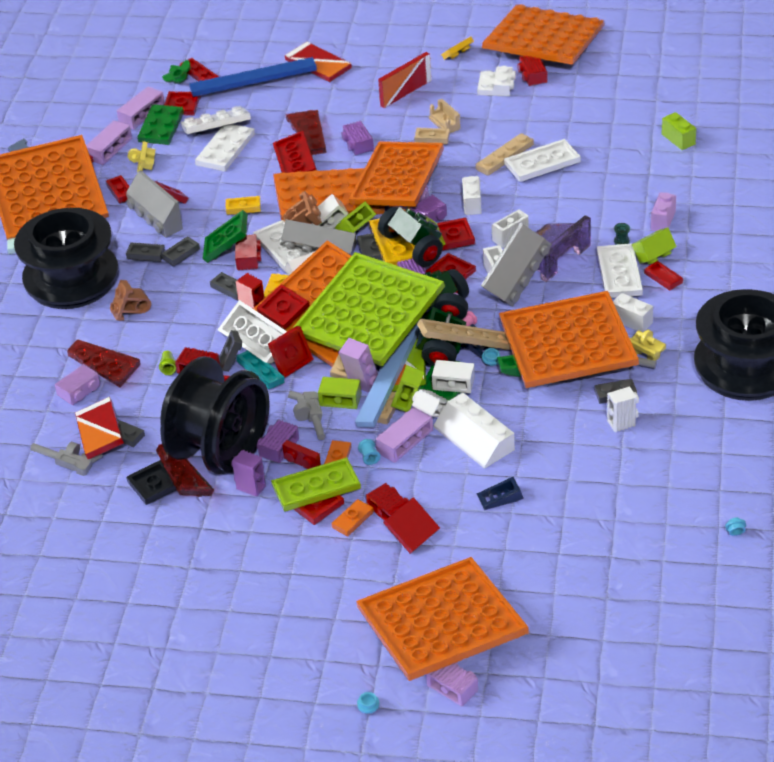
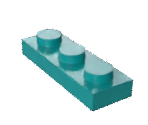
[236,350,285,389]

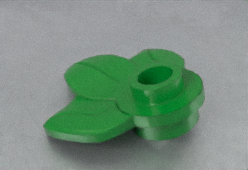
[162,60,191,83]

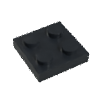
[126,460,181,505]

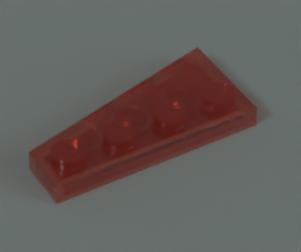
[285,110,326,155]
[67,339,140,388]
[156,444,214,497]

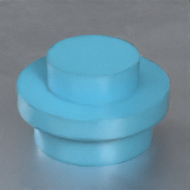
[482,348,501,366]
[725,517,746,536]
[357,692,380,713]

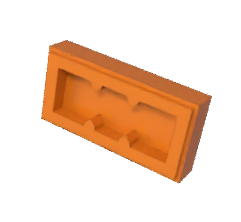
[324,440,352,464]
[331,499,374,537]

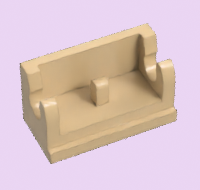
[429,99,460,133]

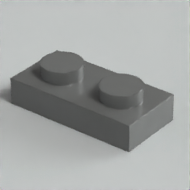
[161,236,200,266]
[126,242,165,261]
[210,272,238,300]
[219,330,242,372]
[594,379,637,404]
[117,419,145,448]

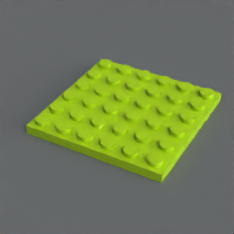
[293,252,445,366]

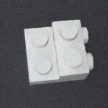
[477,66,516,96]

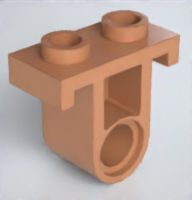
[283,191,322,225]
[110,280,151,321]

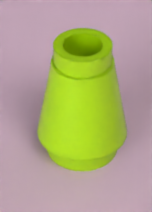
[159,350,176,375]

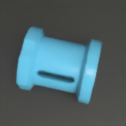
[358,439,381,465]

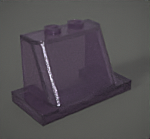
[536,215,591,282]

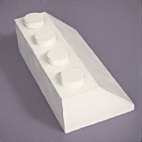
[218,300,287,364]
[434,393,515,469]

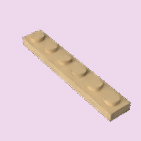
[417,319,511,350]

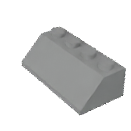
[126,171,183,238]
[281,219,357,256]
[481,223,552,307]

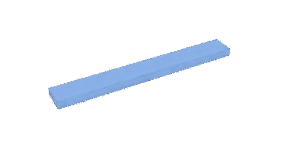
[355,321,420,427]

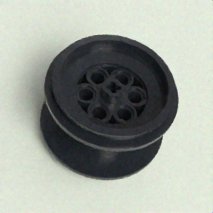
[14,208,118,309]
[694,289,774,401]
[160,356,270,474]

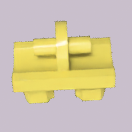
[128,141,156,172]
[630,329,666,361]

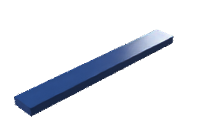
[189,57,317,97]

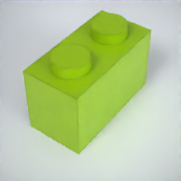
[662,112,696,150]
[334,201,377,233]
[631,227,677,265]
[391,365,424,412]
[318,377,362,409]

